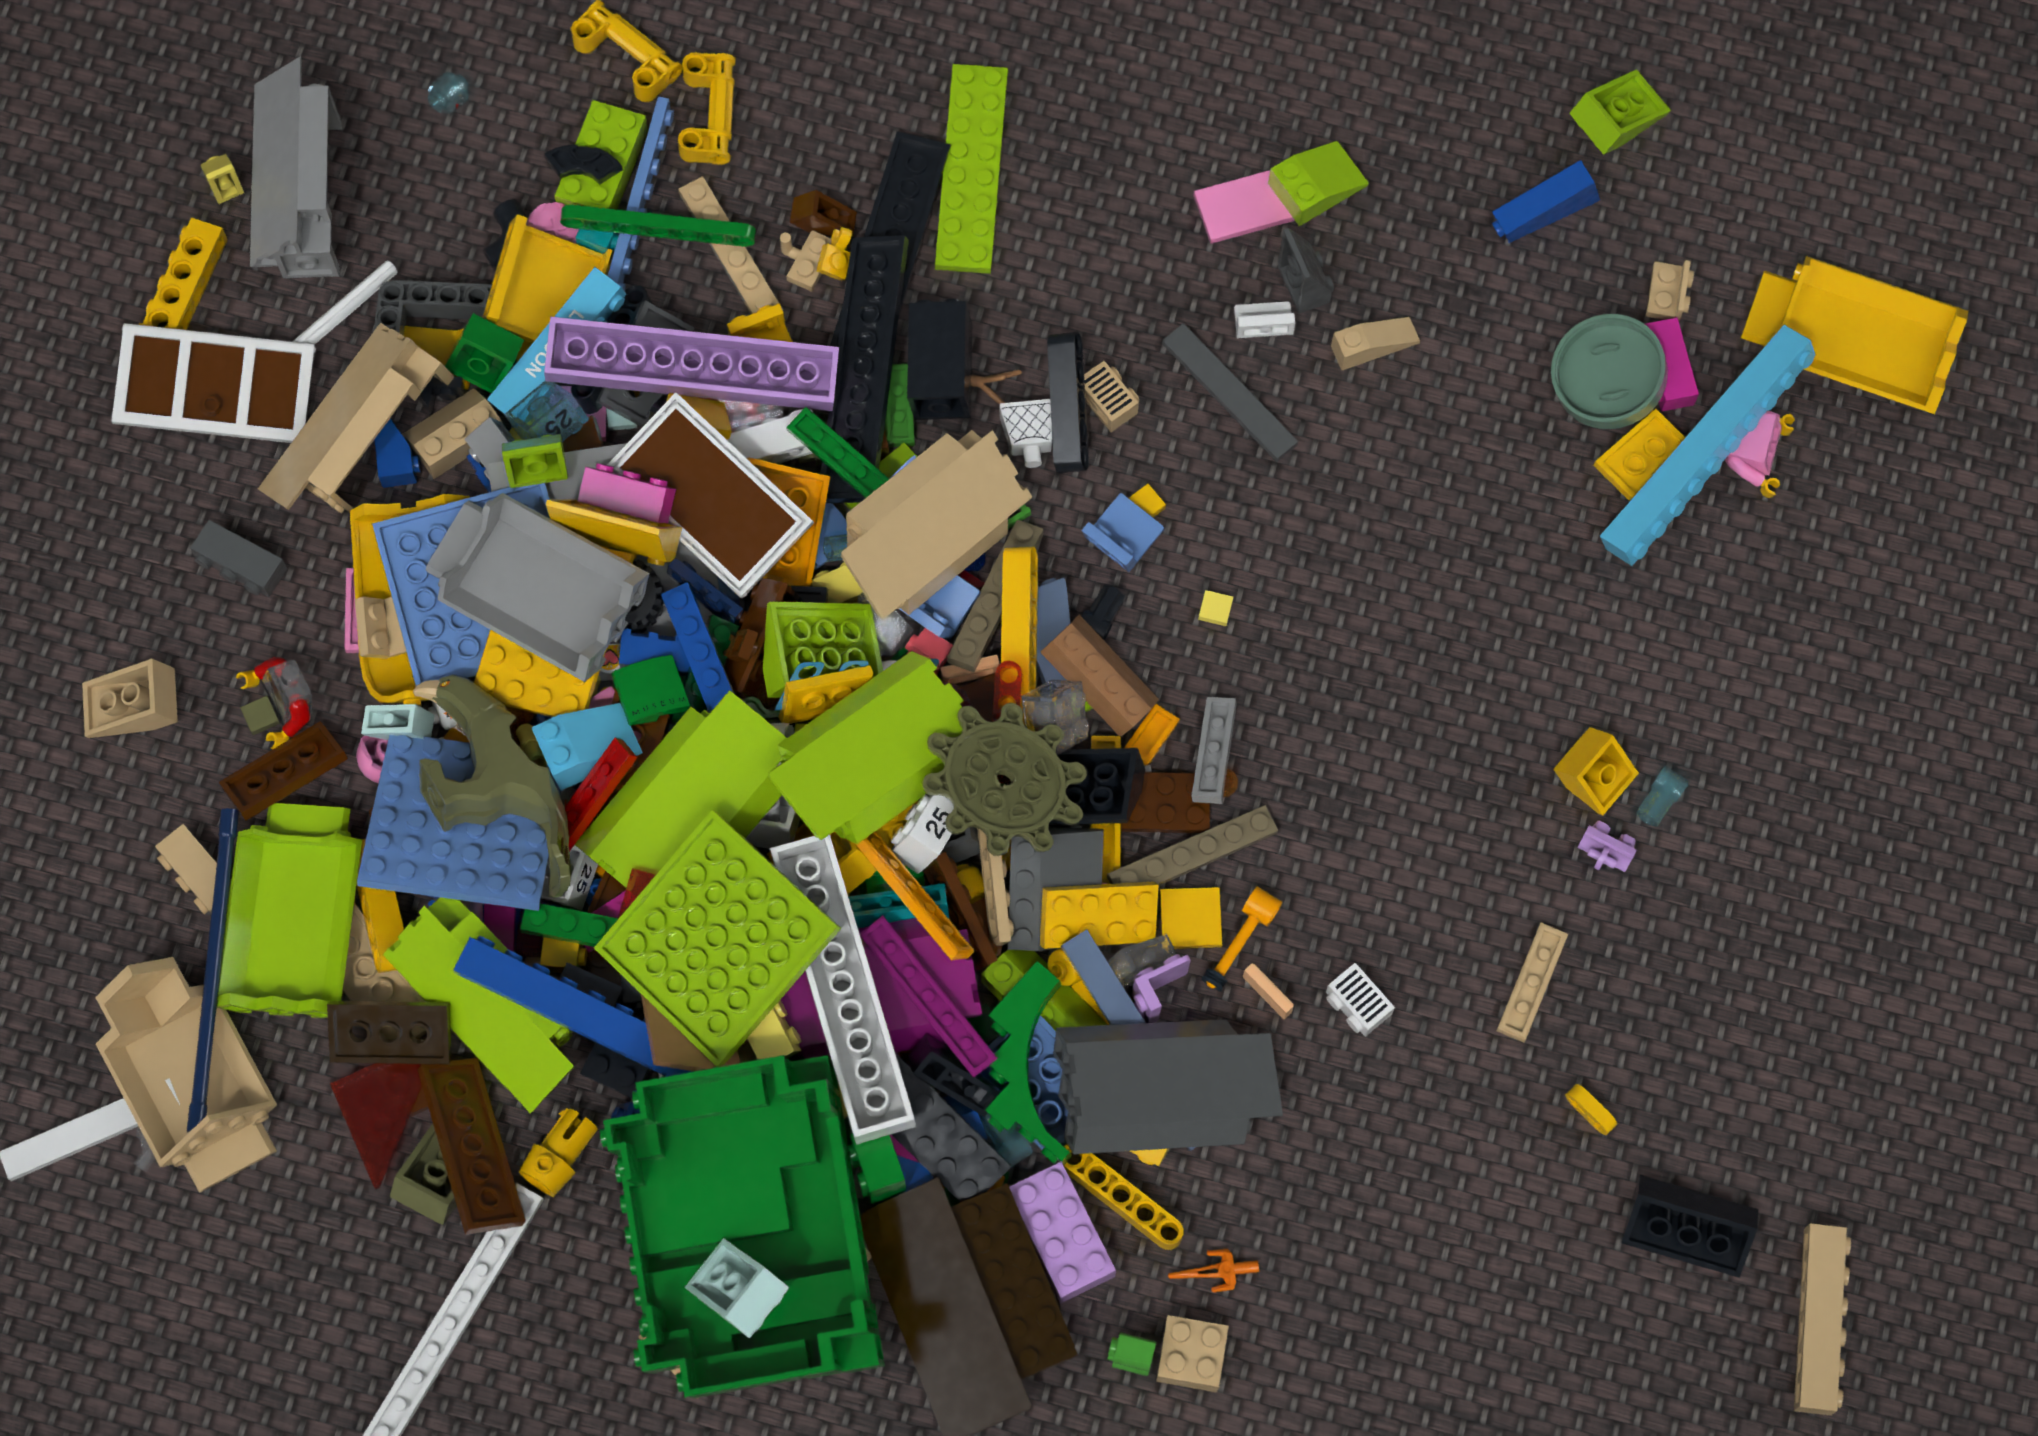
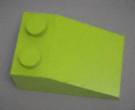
[1569,69,1671,155]
[1268,141,1369,226]

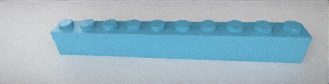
[1600,325,1816,566]

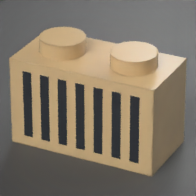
[1084,361,1139,432]

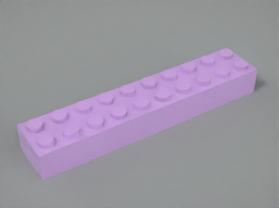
[544,317,839,411]

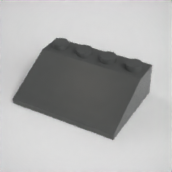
[1008,826,1104,951]

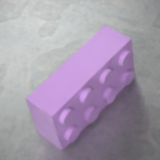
[1009,1162,1116,1304]

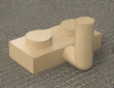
[780,230,831,292]

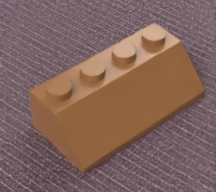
[1040,614,1159,736]

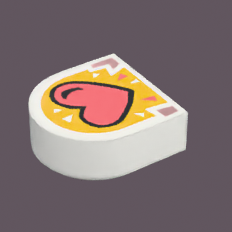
[600,644,621,674]

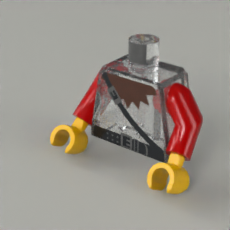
[236,657,312,749]

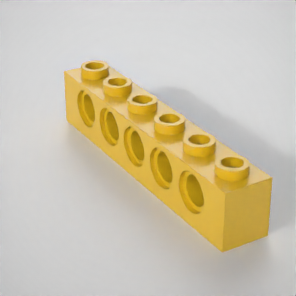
[138,217,228,330]

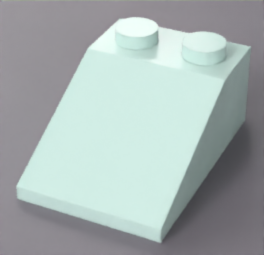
[684,1238,789,1338]

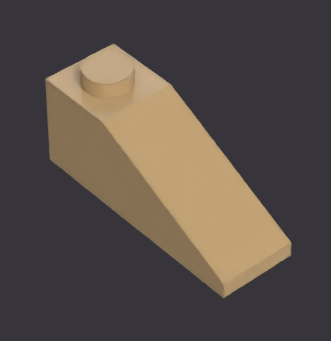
[1331,317,1420,371]

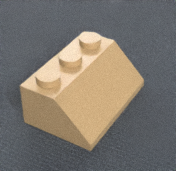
[402,388,502,479]

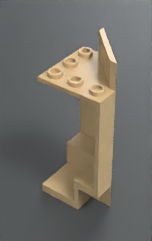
[258,323,454,514]
[841,430,1032,620]
[95,957,277,1193]

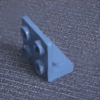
[1081,493,1164,572]
[900,575,981,640]

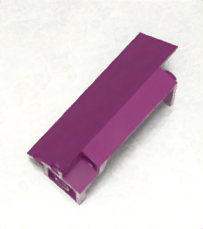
[780,918,982,1059]

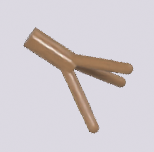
[971,370,1022,405]

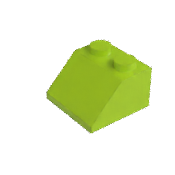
[502,434,568,489]

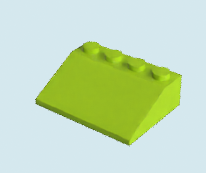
[763,602,883,698]

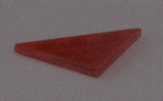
[330,1063,422,1190]

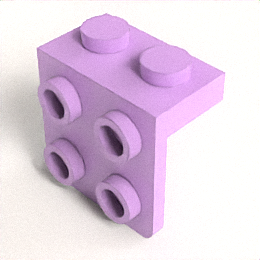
[1131,954,1191,1023]

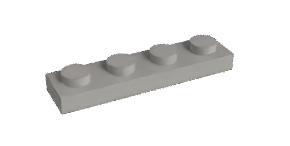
[1192,697,1237,804]

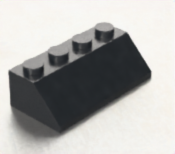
[1621,1175,1759,1278]

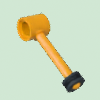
[1201,886,1283,992]

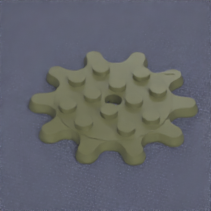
[922,703,1087,856]

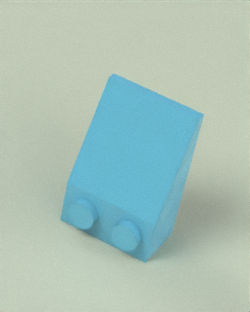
[531,703,643,791]

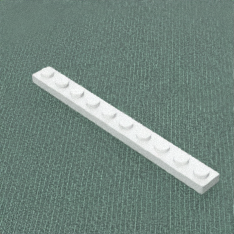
[363,1183,544,1436]

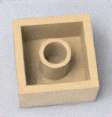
[1156,1315,1229,1392]

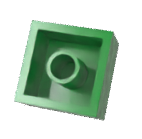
[445,313,524,394]
[847,1133,906,1204]

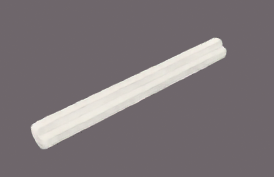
[292,261,397,344]

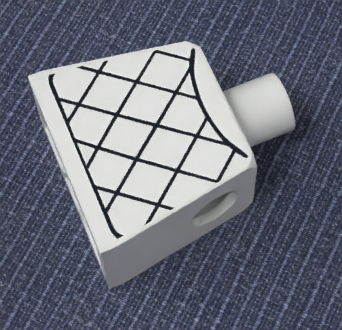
[1000,399,1052,468]

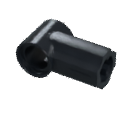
[1081,585,1126,641]

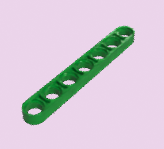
[560,205,756,247]

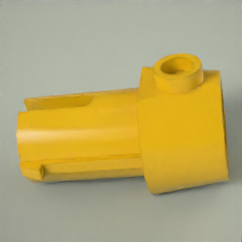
[519,1108,598,1197]

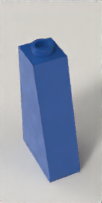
[1492,160,1600,243]

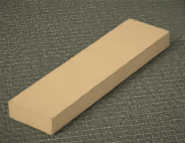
[1496,923,1568,1043]

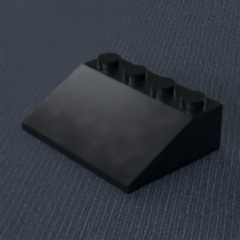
[1049,748,1145,825]

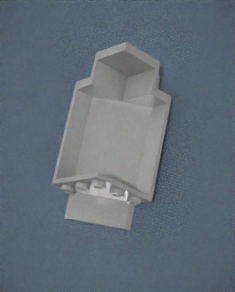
[250,56,342,278]

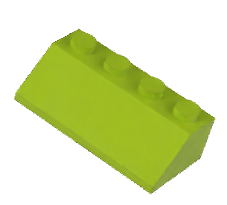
[981,950,1107,1031]

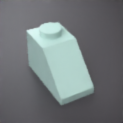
[361,704,435,740]

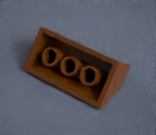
[723,578,800,699]

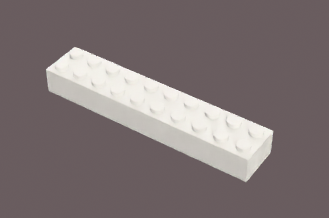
[770,834,916,1145]

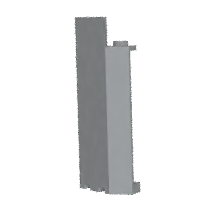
[426,493,649,682]

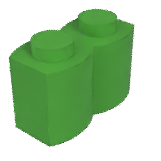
[1107,1332,1156,1376]

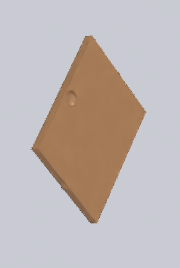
[641,994,740,1071]

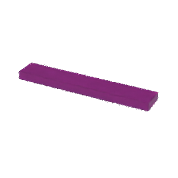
[860,916,998,1078]

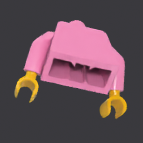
[1725,411,1795,498]

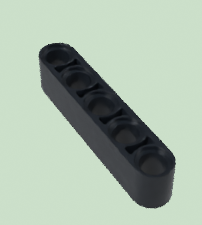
[571,285,653,414]
[1047,332,1089,474]

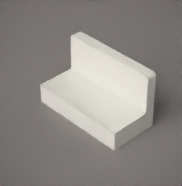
[1234,301,1295,338]

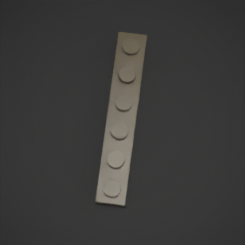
[947,519,1044,672]
[1107,805,1278,885]

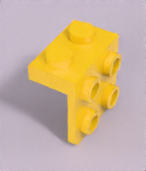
[727,304,793,342]

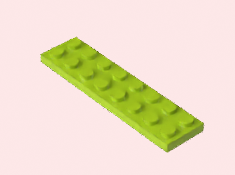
[935,64,1008,274]

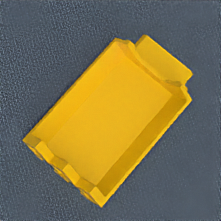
[1741,256,1968,414]

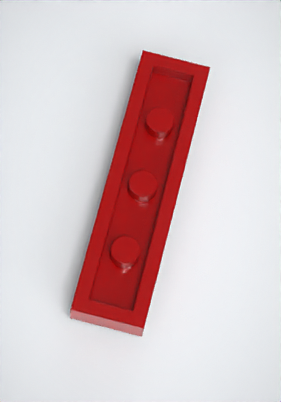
[564,737,638,852]

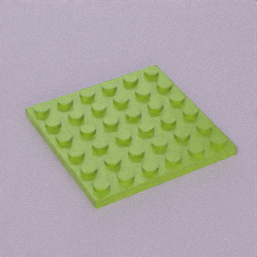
[594,810,841,1067]

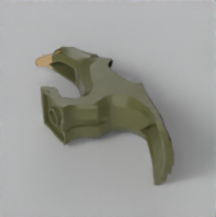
[413,674,571,897]

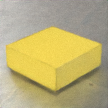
[1198,590,1233,626]

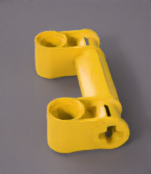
[571,0,683,102]
[678,52,736,165]

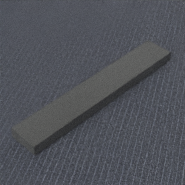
[1162,323,1298,462]

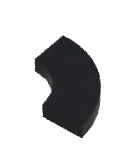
[544,144,623,185]

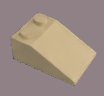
[82,659,178,738]

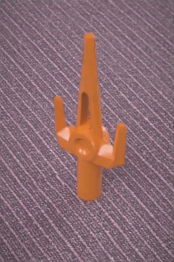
[1168,1249,1259,1292]

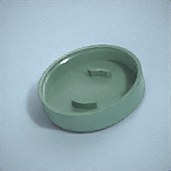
[1551,314,1668,429]

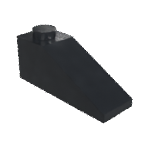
[908,1033,1002,1117]

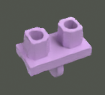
[1577,820,1637,872]

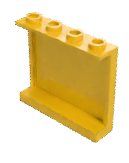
[482,214,612,343]

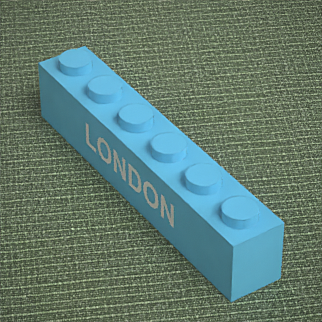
[487,267,626,426]

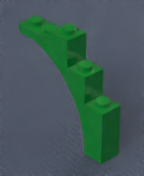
[985,961,1072,1165]

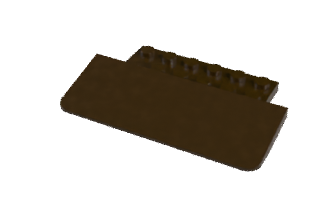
[861,1177,1079,1436]

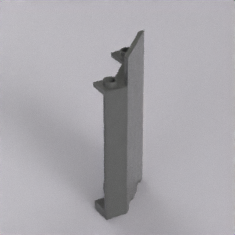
[1053,1019,1283,1154]

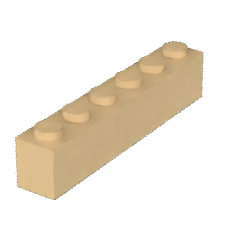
[1794,1223,1851,1416]

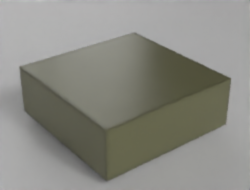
[240,696,280,736]

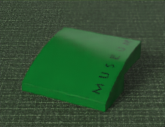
[611,655,690,726]

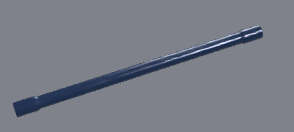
[186,808,239,1133]

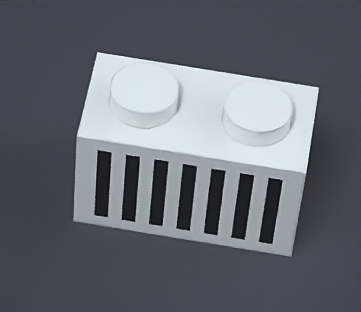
[1326,963,1395,1037]

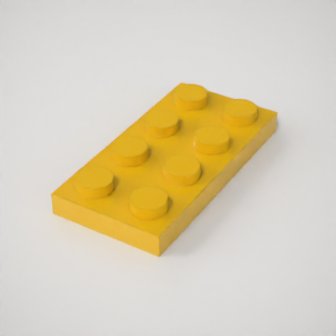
[1040,882,1159,949]

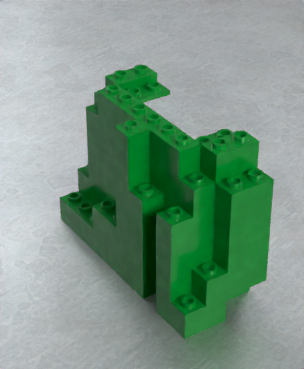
[600,1055,885,1398]

